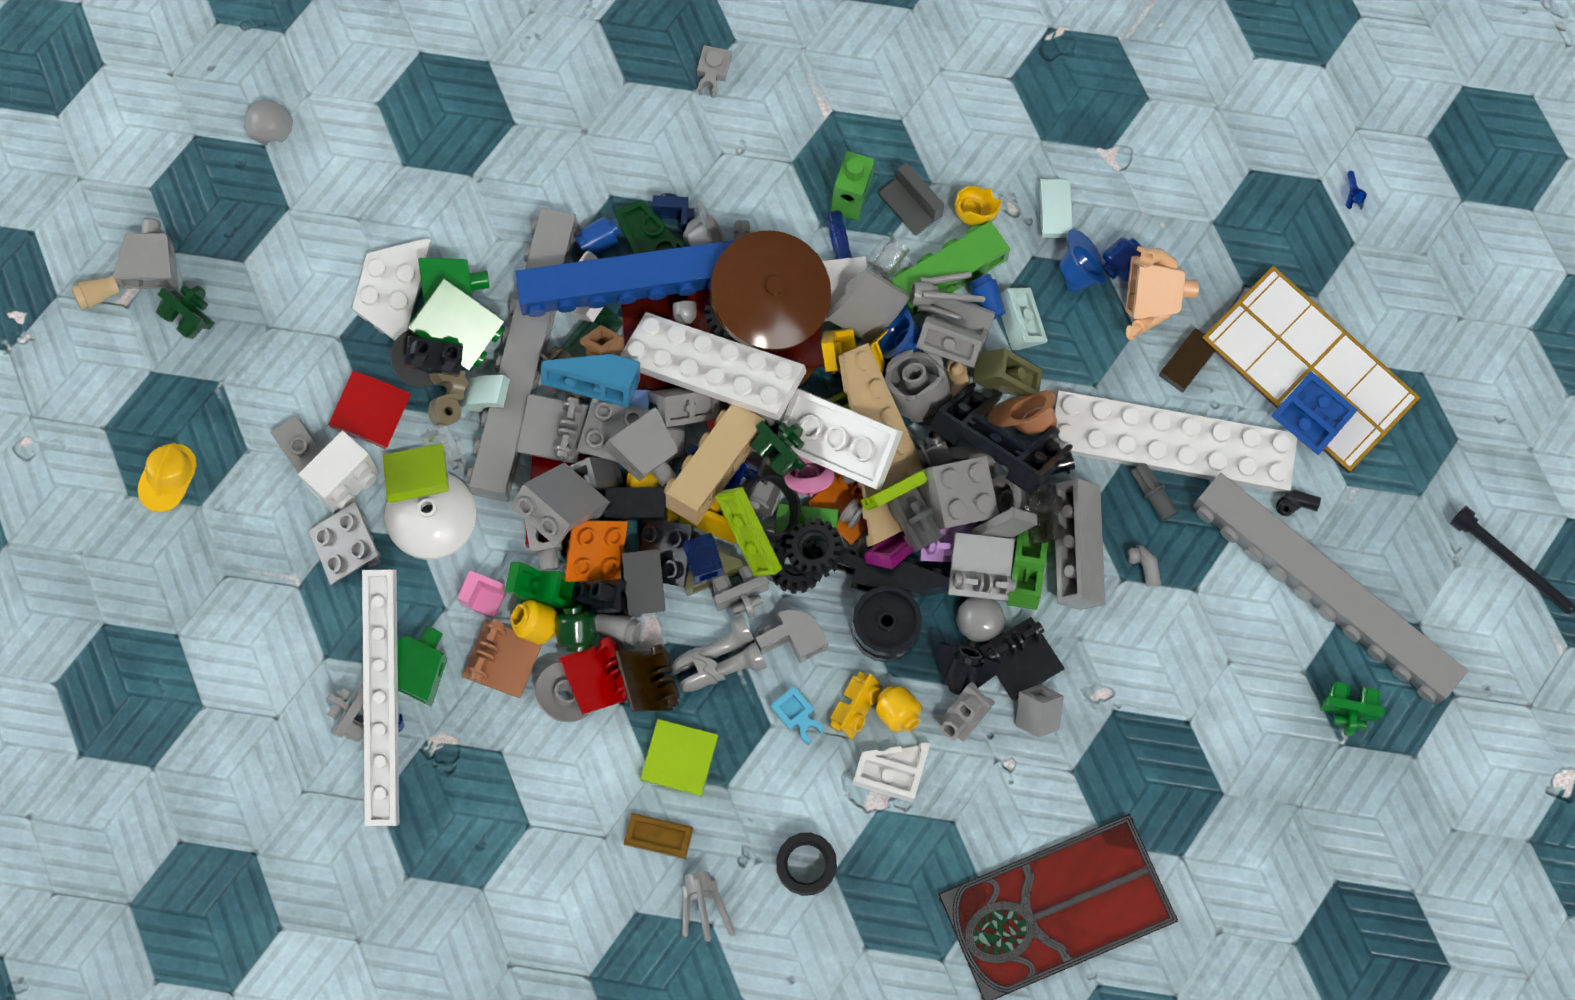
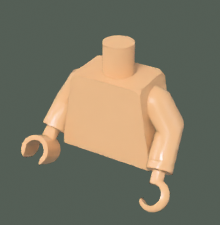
[1125,246,1199,341]

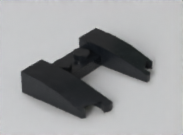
[929,382,1073,495]

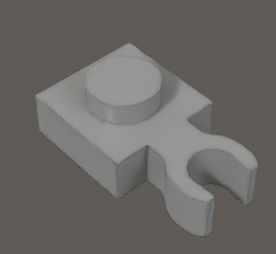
[697,45,732,98]

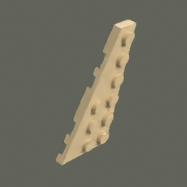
[838,343,925,547]

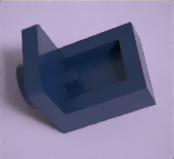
[652,193,695,235]

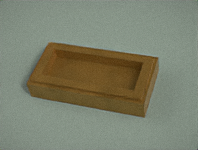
[624,813,694,860]

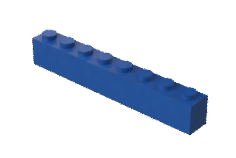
[515,240,736,317]

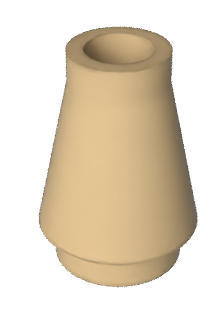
[71,276,120,310]

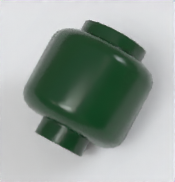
[555,604,597,652]

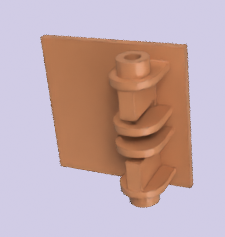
[462,619,542,698]

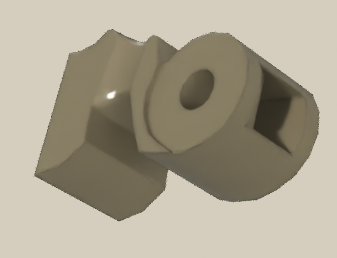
[428,370,469,428]

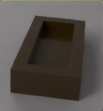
[1159,328,1216,393]

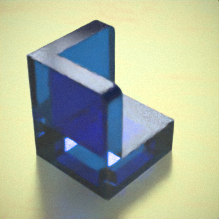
[682,533,724,585]

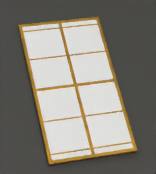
[1202,266,1421,474]

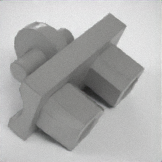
[712,565,769,619]
[940,682,995,742]
[326,684,364,742]

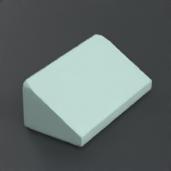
[1001,288,1048,350]

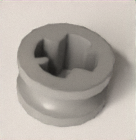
[839,498,863,529]

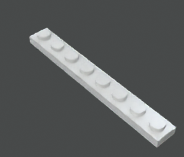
[362,570,399,826]

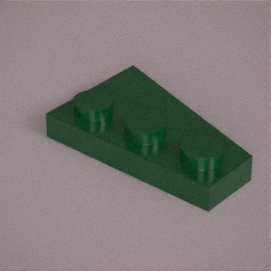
[614,200,686,254]

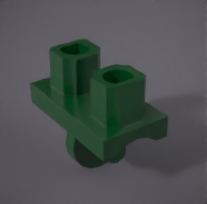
[156,285,215,339]
[750,420,807,478]

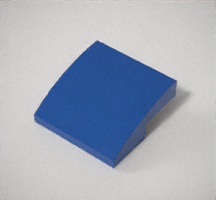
[1271,371,1358,455]

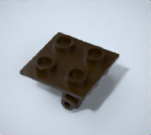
[615,644,681,712]

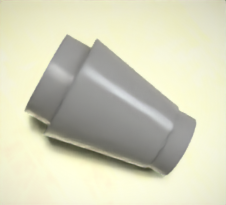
[595,613,642,647]

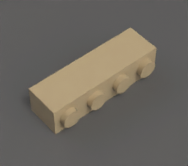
[664,404,765,525]

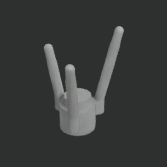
[911,272,986,321]
[681,871,735,942]

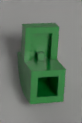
[504,562,578,610]

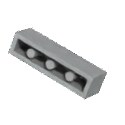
[1053,478,1105,610]

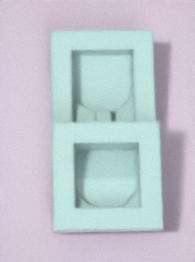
[1039,179,1072,238]
[459,375,510,412]

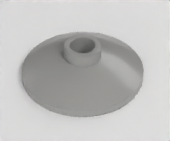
[535,662,589,722]

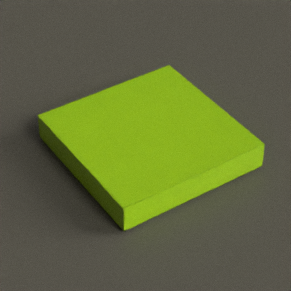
[383,443,450,503]
[640,719,719,797]

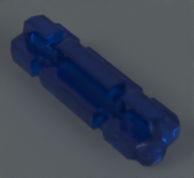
[826,210,852,259]

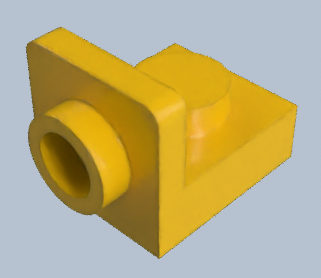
[821,328,857,372]

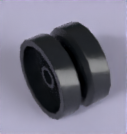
[851,586,922,663]

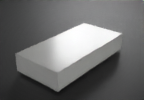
[972,507,1037,539]

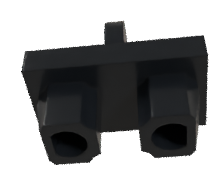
[404,336,463,377]
[571,579,627,614]

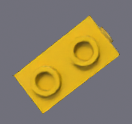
[829,672,882,740]

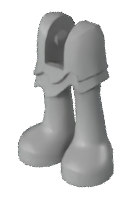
[671,615,767,692]

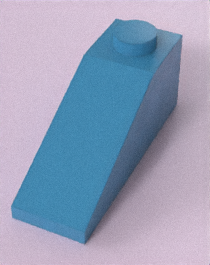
[541,354,640,408]

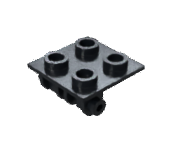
[638,520,703,587]
[979,617,1065,701]

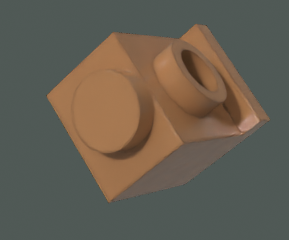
[580,325,624,356]

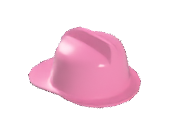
[784,456,834,497]

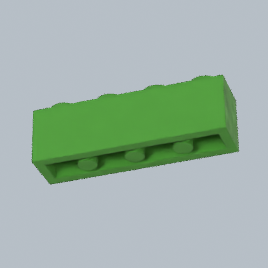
[891,221,1010,317]

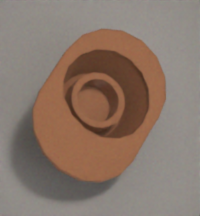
[987,390,1057,436]

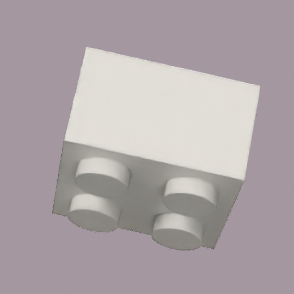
[298,430,379,514]

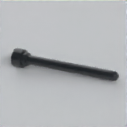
[1450,505,1575,614]

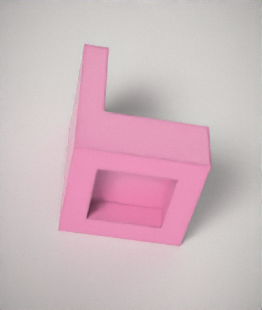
[457,570,506,618]

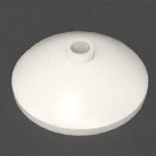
[384,473,477,560]

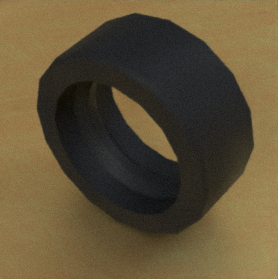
[776,832,837,896]

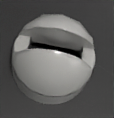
[672,301,697,325]

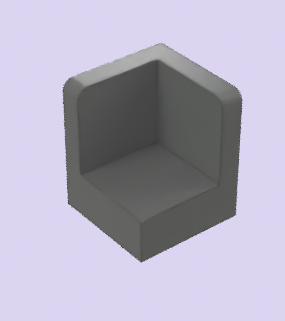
[569,457,619,495]

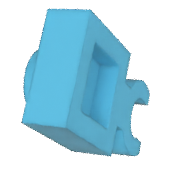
[770,686,824,745]

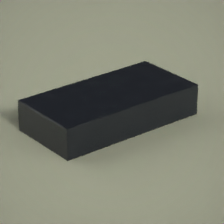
[604,487,668,521]

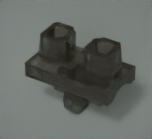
[1021,484,1065,546]

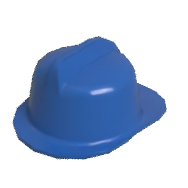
[1059,229,1106,292]
[878,305,922,359]

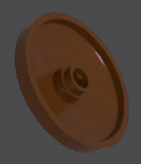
[709,230,831,352]

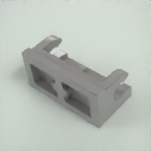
[648,387,719,427]

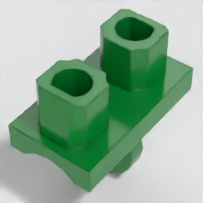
[1320,682,1385,737]

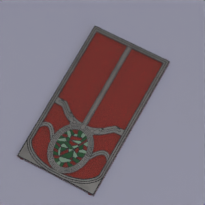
[938,814,1178,1000]

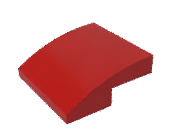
[327,371,411,449]

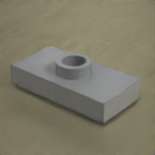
[270,416,321,473]

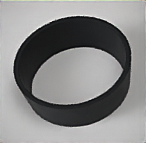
[740,475,801,543]

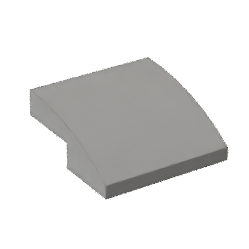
[826,268,910,343]

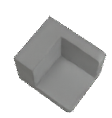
[1016,684,1064,738]

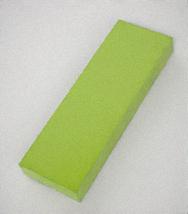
[715,487,782,577]

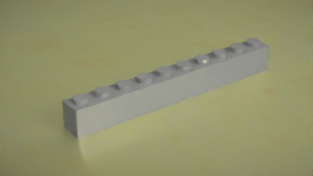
[466,208,578,502]
[1193,472,1468,705]

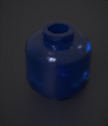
[1102,237,1141,281]

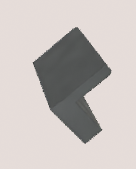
[879,162,944,236]
[622,549,666,617]

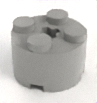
[885,349,952,423]

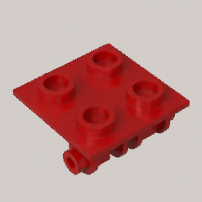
[559,637,627,715]

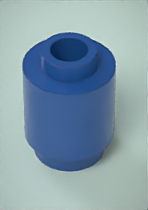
[574,216,620,255]

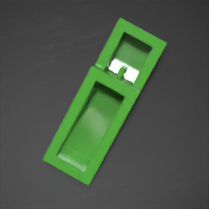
[1006,510,1051,610]

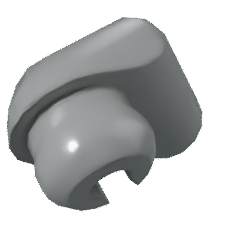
[1127,545,1161,587]

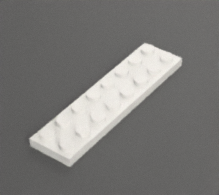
[1053,390,1297,494]

